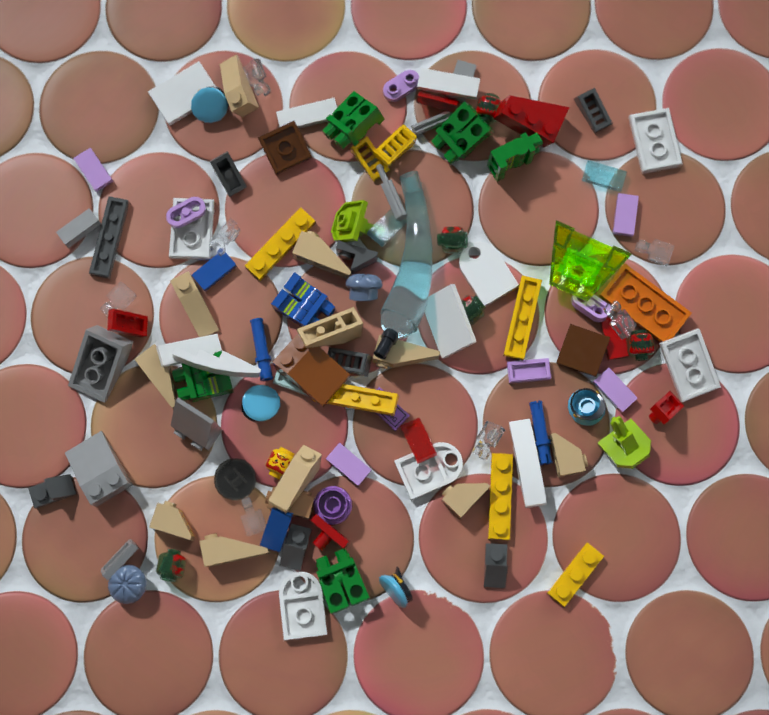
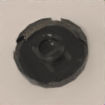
[214,458,257,501]

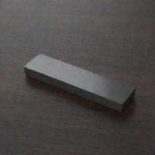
[89,196,130,279]

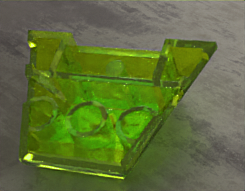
[549,220,632,302]

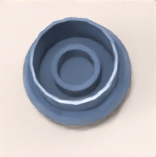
[345,274,383,301]
[108,565,146,604]

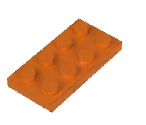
[599,263,692,343]

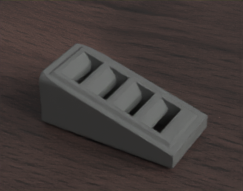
[574,87,613,133]
[328,347,372,377]

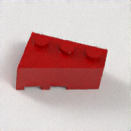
[493,95,570,148]

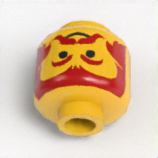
[265,447,295,480]

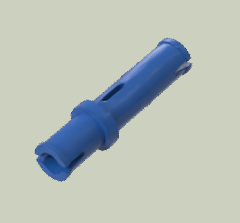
[250,318,274,381]
[529,400,553,465]

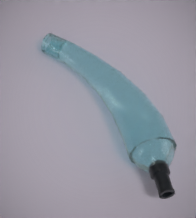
[374,171,433,360]

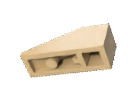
[220,55,259,117]
[292,231,352,279]
[170,271,219,337]
[297,307,363,348]
[373,334,440,369]
[134,344,177,409]
[268,445,322,513]
[200,534,270,567]

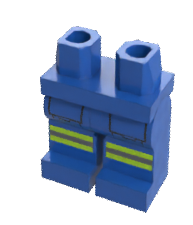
[271,272,336,327]

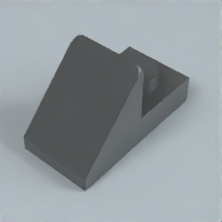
[210,151,247,197]
[336,241,378,274]
[28,474,77,509]
[280,523,312,571]
[484,543,508,588]

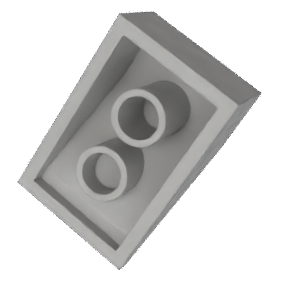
[68,325,133,403]
[170,398,222,451]
[65,431,133,507]

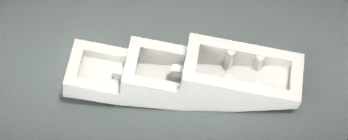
[172,347,261,378]
[509,419,547,508]

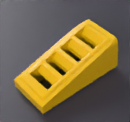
[373,124,417,166]
[350,136,390,181]

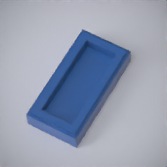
[192,249,237,292]
[260,507,293,552]

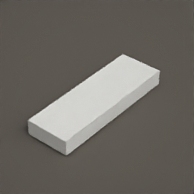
[417,68,480,100]
[276,98,337,129]
[156,334,222,367]

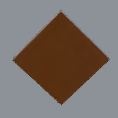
[258,121,312,175]
[556,324,610,377]

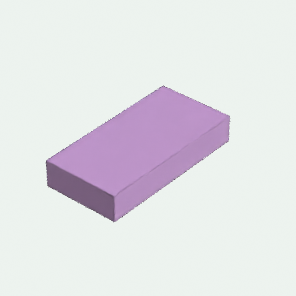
[73,147,113,192]
[612,193,639,237]
[507,358,551,384]
[593,368,638,413]
[326,442,372,486]

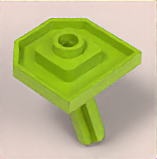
[331,200,385,242]
[597,416,651,469]

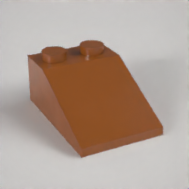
[272,334,351,407]

